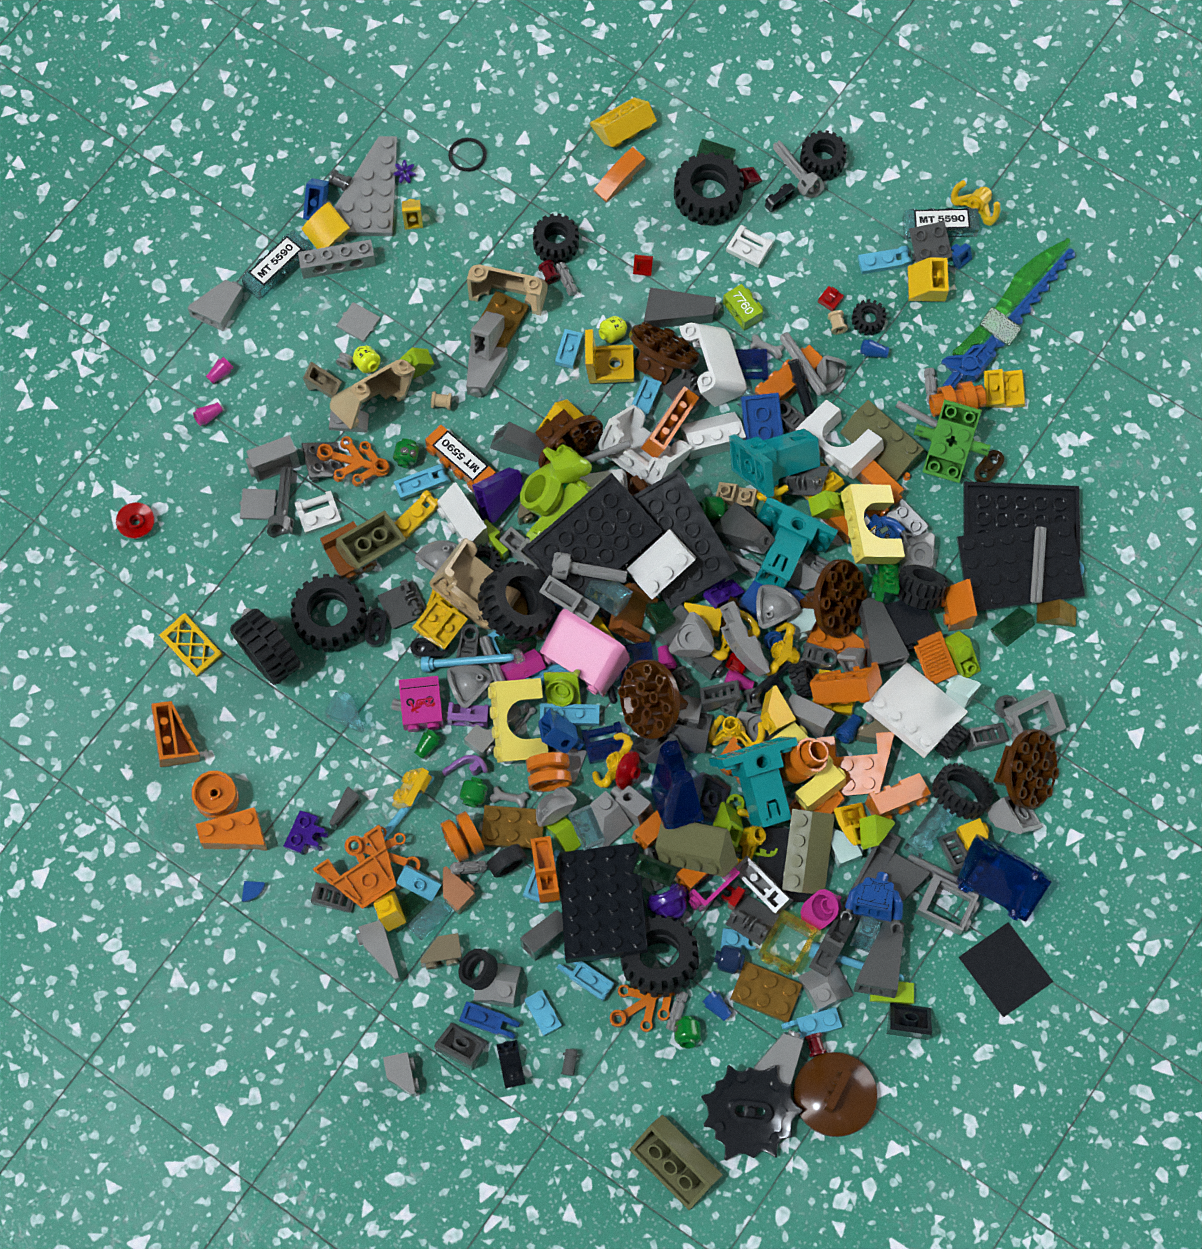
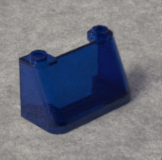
[650,740,704,829]
[956,834,1052,922]

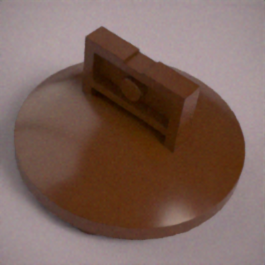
[629,322,700,386]
[535,409,603,468]
[799,559,867,638]
[618,659,689,739]
[993,729,1059,809]
[793,1052,877,1137]

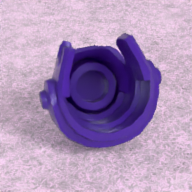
[647,883,688,922]

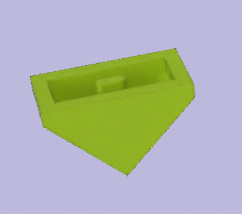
[860,814,895,850]
[545,816,584,852]

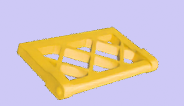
[159,613,223,677]

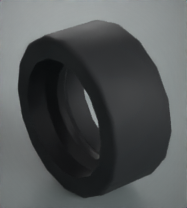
[487,844,527,878]
[458,949,498,990]

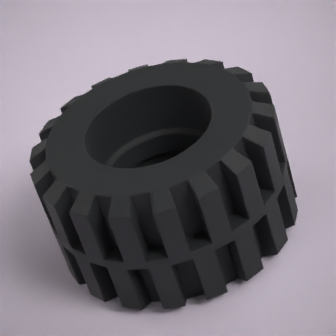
[800,130,847,181]
[533,213,579,265]
[895,565,948,610]

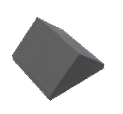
[434,1022,487,1070]

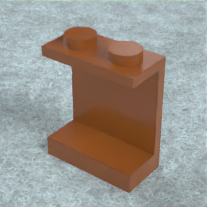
[320,521,377,581]
[608,583,658,644]

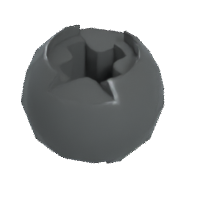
[995,695,1018,719]

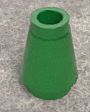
[414,729,441,759]

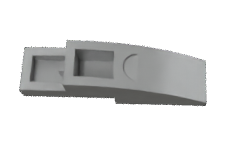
[720,601,770,677]

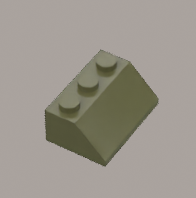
[336,510,407,570]

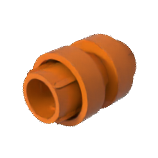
[929,381,987,417]
[779,738,829,783]

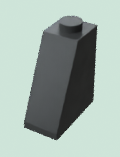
[490,422,545,462]
[520,910,563,961]

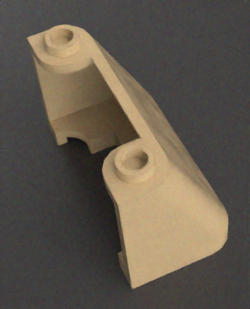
[467,265,548,316]
[330,360,415,429]
[429,538,521,629]

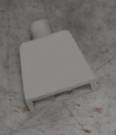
[610,785,654,828]

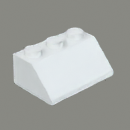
[680,412,746,460]
[437,482,488,547]
[627,529,696,599]

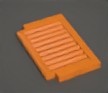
[914,631,958,684]

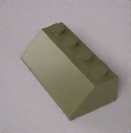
[840,400,924,482]
[782,809,835,894]
[655,816,738,877]
[629,1114,723,1210]

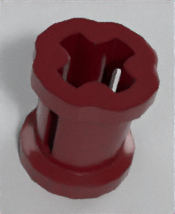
[538,260,561,285]
[805,1032,828,1058]

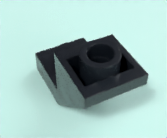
[496,1040,526,1089]

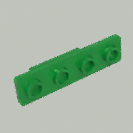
[871,563,899,602]

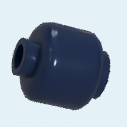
[714,945,745,974]

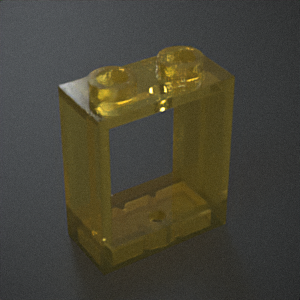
[758,910,819,975]

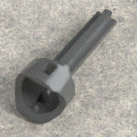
[267,467,294,538]

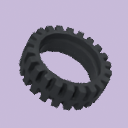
[932,763,993,820]

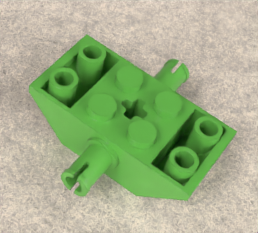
[914,399,991,483]

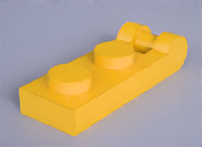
[394,490,439,539]

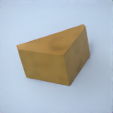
[1036,599,1076,627]

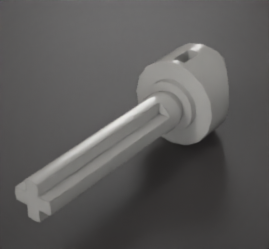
[773,141,825,197]
[552,552,627,583]

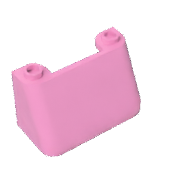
[539,608,631,697]

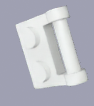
[726,225,774,268]
[294,490,342,535]

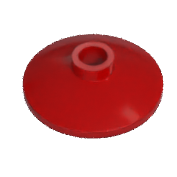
[116,502,155,539]
[615,751,641,790]

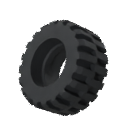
[674,152,744,225]
[477,561,556,640]
[290,574,367,652]
[230,609,300,685]
[620,915,699,998]

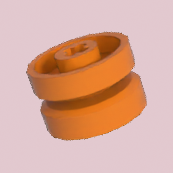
[526,752,572,792]
[192,770,239,819]
[440,811,485,862]

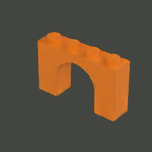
[822,460,904,544]
[632,801,710,894]

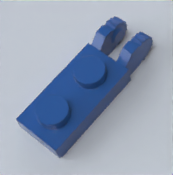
[459,1001,520,1040]

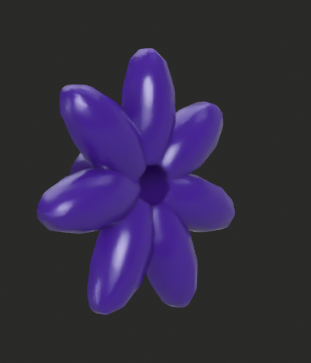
[393,160,416,183]

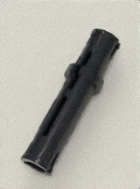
[788,358,815,416]

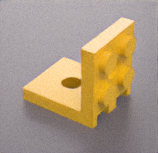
[585,329,634,384]

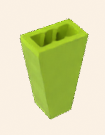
[526,479,592,537]

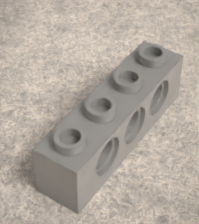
[298,239,376,279]

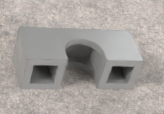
[464,704,521,758]

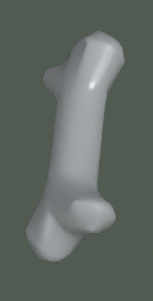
[750,335,784,359]
[490,786,529,808]

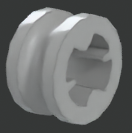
[336,352,353,370]

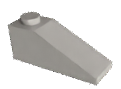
[735,856,793,914]
[356,920,400,983]

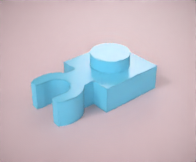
[720,928,756,951]

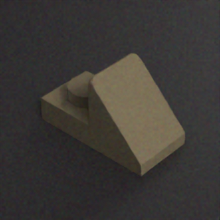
[303,362,342,398]

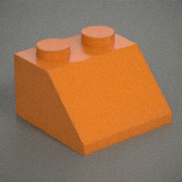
[940,579,977,631]

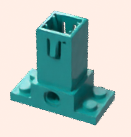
[729,429,820,498]
[754,497,838,589]
[708,736,798,827]

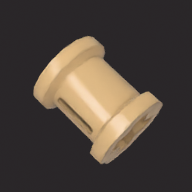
[828,310,848,335]
[431,391,452,410]

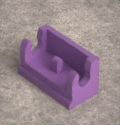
[447,702,489,728]

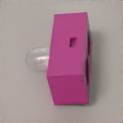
[500,648,546,681]

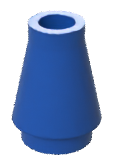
[860,339,889,358]
[835,714,862,744]
[702,990,732,1021]

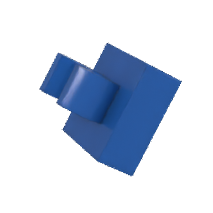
[951,243,972,269]

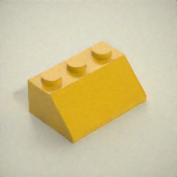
[590,97,657,147]

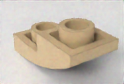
[716,482,759,509]

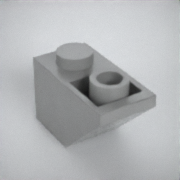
[383,1052,420,1097]

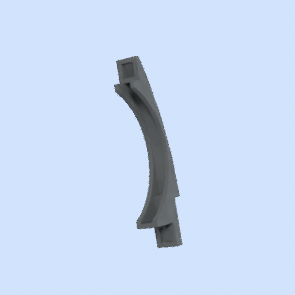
[809,832,901,977]

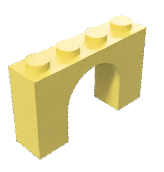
[841,484,905,564]
[488,678,548,763]
[770,722,846,811]

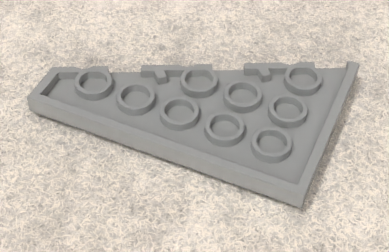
[334,136,397,236]

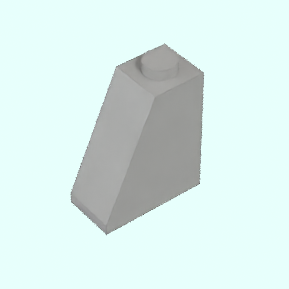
[188,280,245,331]
[471,311,505,361]
[466,346,508,397]
[785,693,835,738]
[753,1030,804,1086]

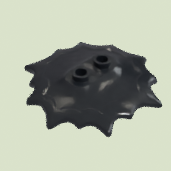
[701,1065,802,1161]

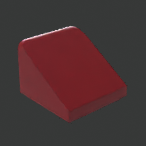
[740,167,762,190]

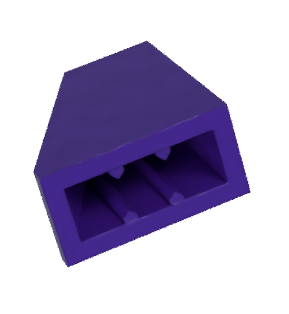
[472,467,523,523]

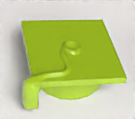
[543,669,581,707]

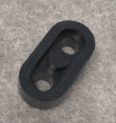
[765,183,797,212]
[365,608,387,647]
[410,638,450,659]

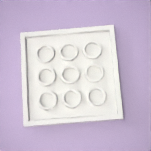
[862,662,968,758]

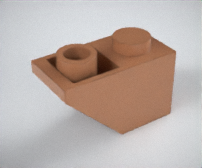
[443,866,476,914]

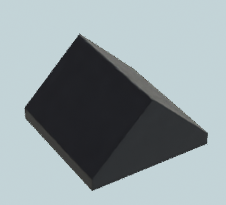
[886,1003,932,1040]

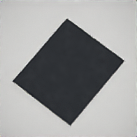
[756,827,814,903]
[958,922,1053,1017]

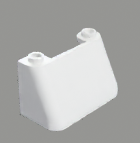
[679,323,747,407]
[598,404,693,487]

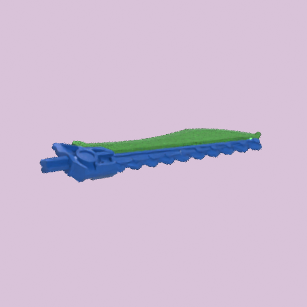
[941,238,1075,389]

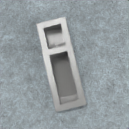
[498,526,545,576]
[539,575,600,624]

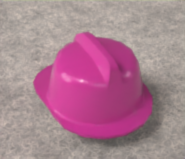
[801,889,842,931]

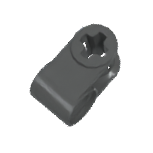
[780,400,806,433]
[456,624,480,658]
[799,643,838,671]

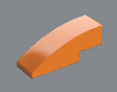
[594,147,646,203]
[530,836,560,903]

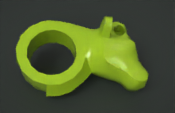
[520,444,592,516]

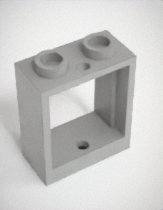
[245,435,300,482]
[1004,689,1066,741]
[915,874,980,935]

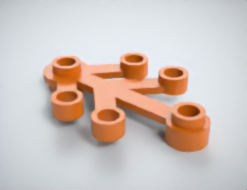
[317,436,390,487]
[345,826,421,870]
[610,984,675,1033]

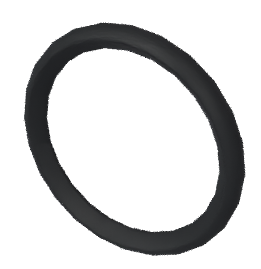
[448,137,487,172]

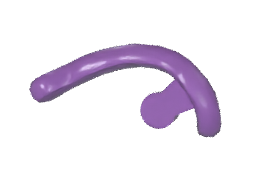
[442,755,488,776]

